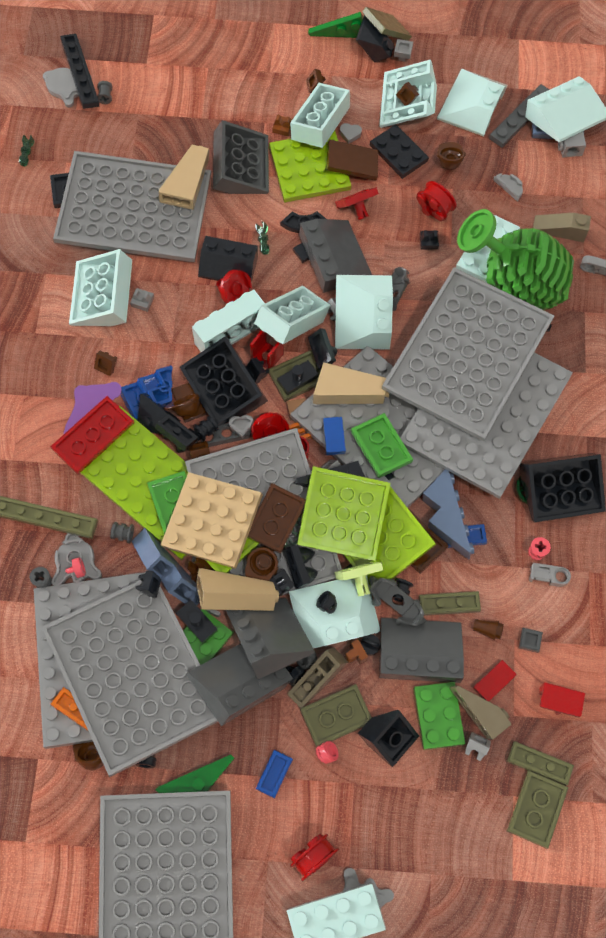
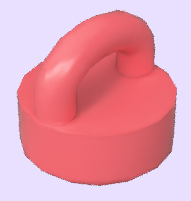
[65,557,86,578]
[316,741,338,764]

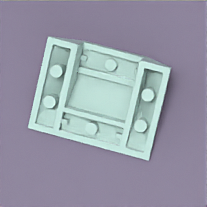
[379,60,437,128]
[437,69,508,137]
[335,275,393,349]
[288,576,381,648]

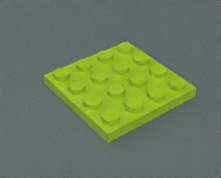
[269,131,351,203]
[297,466,390,561]
[345,486,436,587]

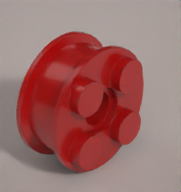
[416,181,457,222]
[290,833,339,882]

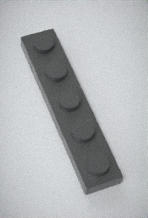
[489,84,550,148]

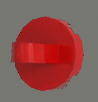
[216,270,252,304]
[251,412,290,440]

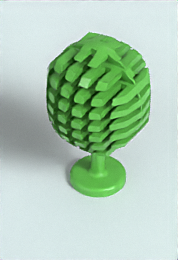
[457,209,574,310]

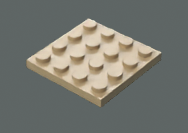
[161,472,263,569]

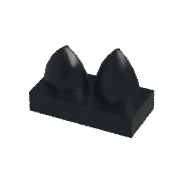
[155,414,198,453]
[284,545,318,589]

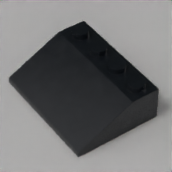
[180,336,268,426]
[520,453,606,523]

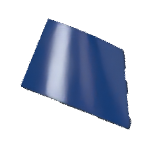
[120,365,173,421]

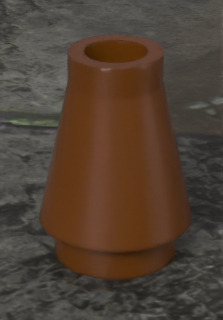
[473,619,504,640]

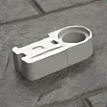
[580,255,606,275]
[529,563,571,587]

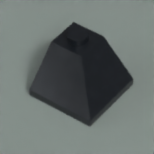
[356,15,394,63]
[358,710,419,767]

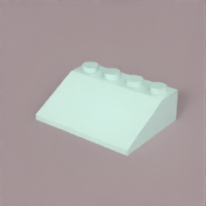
[525,76,606,142]
[69,249,132,326]

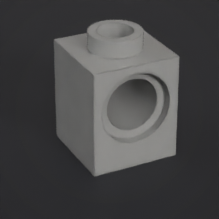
[558,131,586,158]

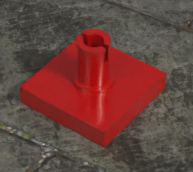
[335,187,379,220]

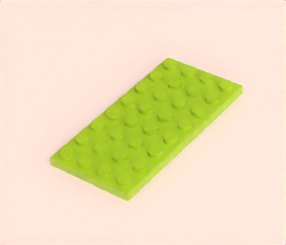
[80,406,188,561]

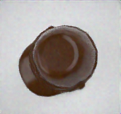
[437,142,466,170]
[165,393,200,416]
[245,547,279,581]
[73,742,104,771]

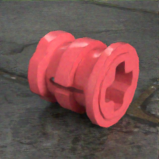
[528,537,551,561]

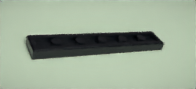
[60,34,100,109]

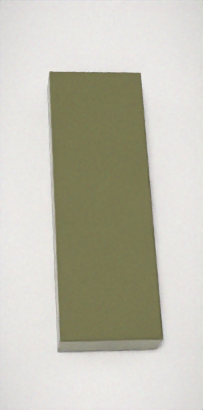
[419,591,481,616]
[506,741,574,786]

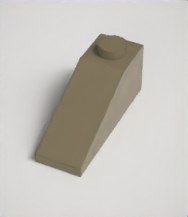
[533,213,591,242]
[287,648,348,708]
[449,686,511,740]

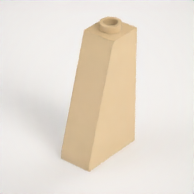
[159,145,209,210]
[313,362,390,404]
[196,568,279,611]

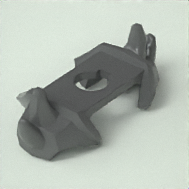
[392,267,410,311]
[369,576,426,626]

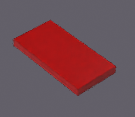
[50,396,134,474]

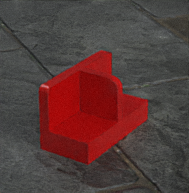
[539,682,585,718]

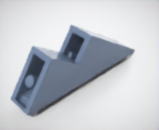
[423,469,474,560]
[132,528,200,606]

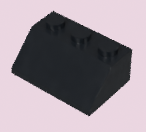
[198,236,258,283]

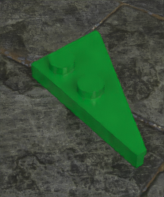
[308,12,364,38]
[155,754,235,793]

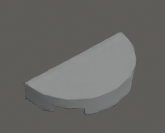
[493,173,523,202]

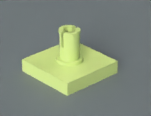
[334,562,383,596]

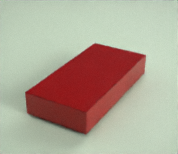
[473,660,517,701]

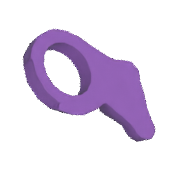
[64,382,122,434]

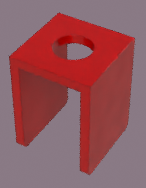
[250,330,284,369]

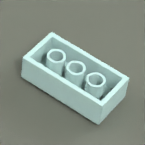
[290,83,350,148]
[456,215,520,283]
[254,285,331,344]
[192,290,265,352]
[287,882,386,938]

